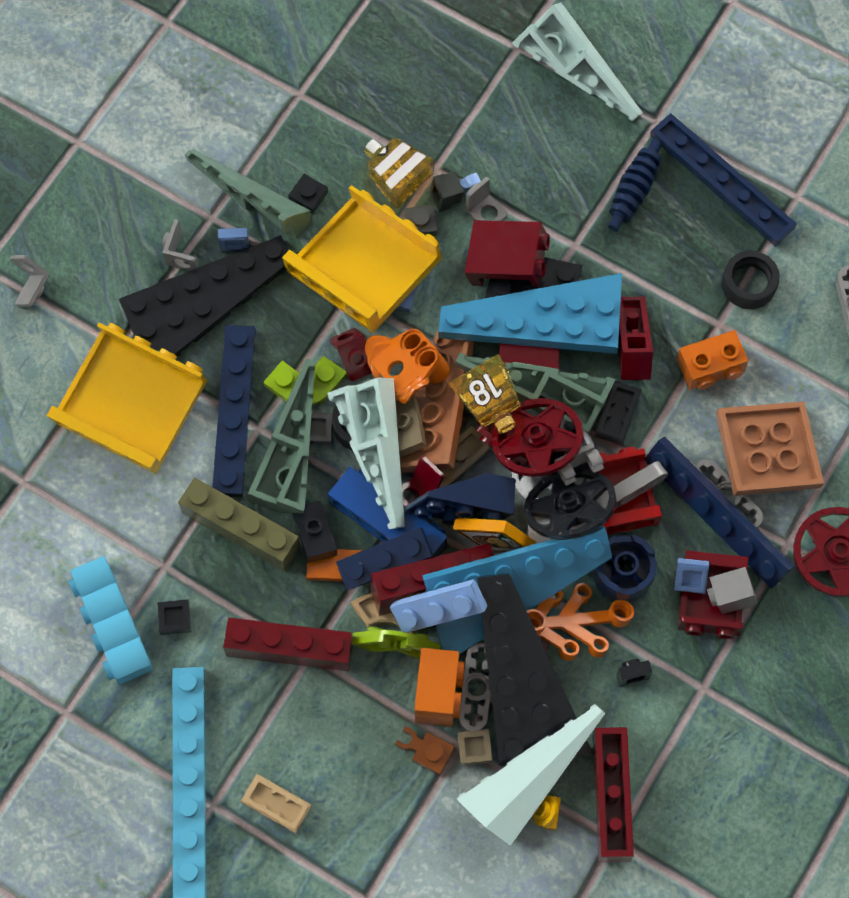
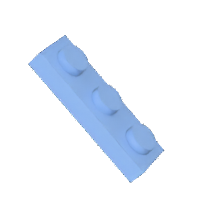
[390,579,488,633]

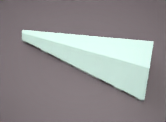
[512,2,642,121]
[328,378,405,529]
[457,704,605,846]

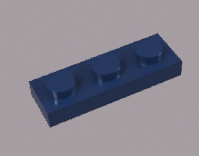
[336,527,434,591]

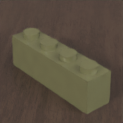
[178,477,301,572]

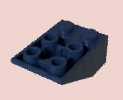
[404,473,516,525]

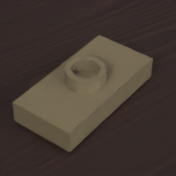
[395,395,427,458]

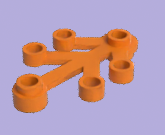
[527,583,634,661]

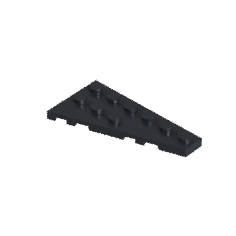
[119,235,288,357]
[477,573,593,766]

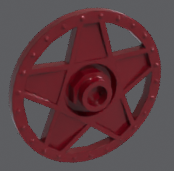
[491,398,584,477]
[793,507,849,597]

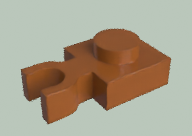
[395,726,455,776]

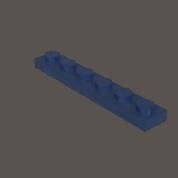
[650,113,797,247]
[212,325,256,497]
[645,437,794,589]

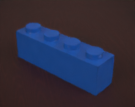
[328,467,447,558]

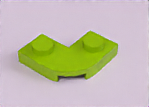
[263,356,347,406]
[352,627,441,659]

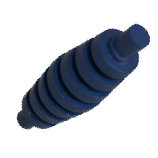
[608,139,662,232]

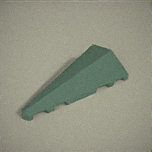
[185,149,312,238]
[454,353,615,439]
[248,359,315,514]

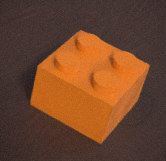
[414,648,465,727]

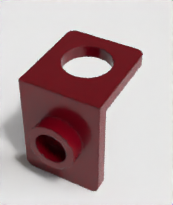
[329,328,372,381]
[402,456,444,514]

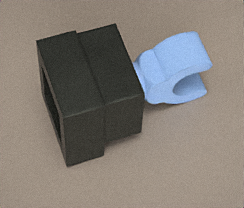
[430,171,481,212]

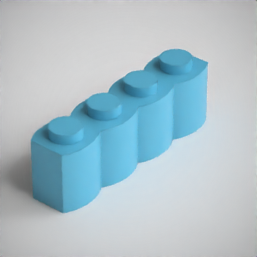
[68,555,154,685]

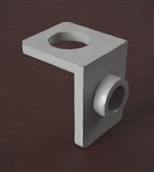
[466,177,508,221]
[162,219,198,271]
[9,255,50,307]

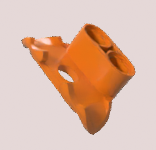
[365,329,450,404]

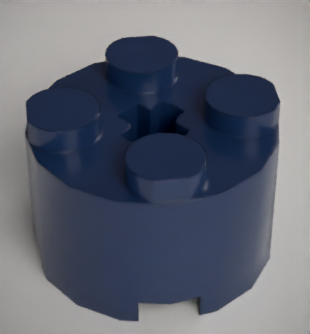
[593,535,657,603]

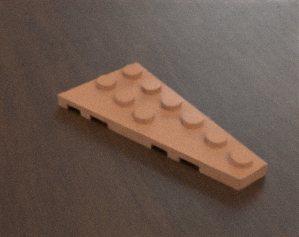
[400,329,475,473]

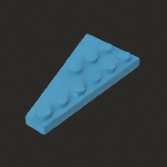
[438,273,622,354]
[422,525,612,654]

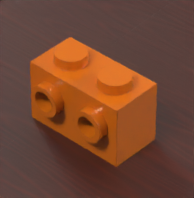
[676,330,749,390]

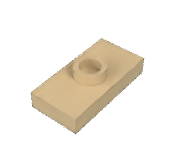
[241,774,312,834]

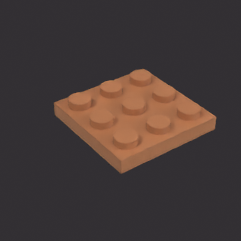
[715,401,824,496]

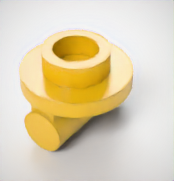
[532,795,561,830]

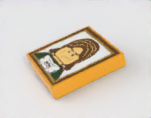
[453,518,537,552]

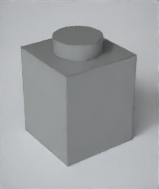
[707,567,758,615]

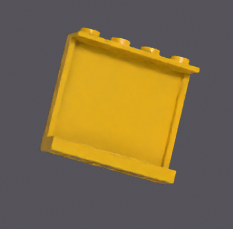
[282,185,442,333]
[46,322,207,474]

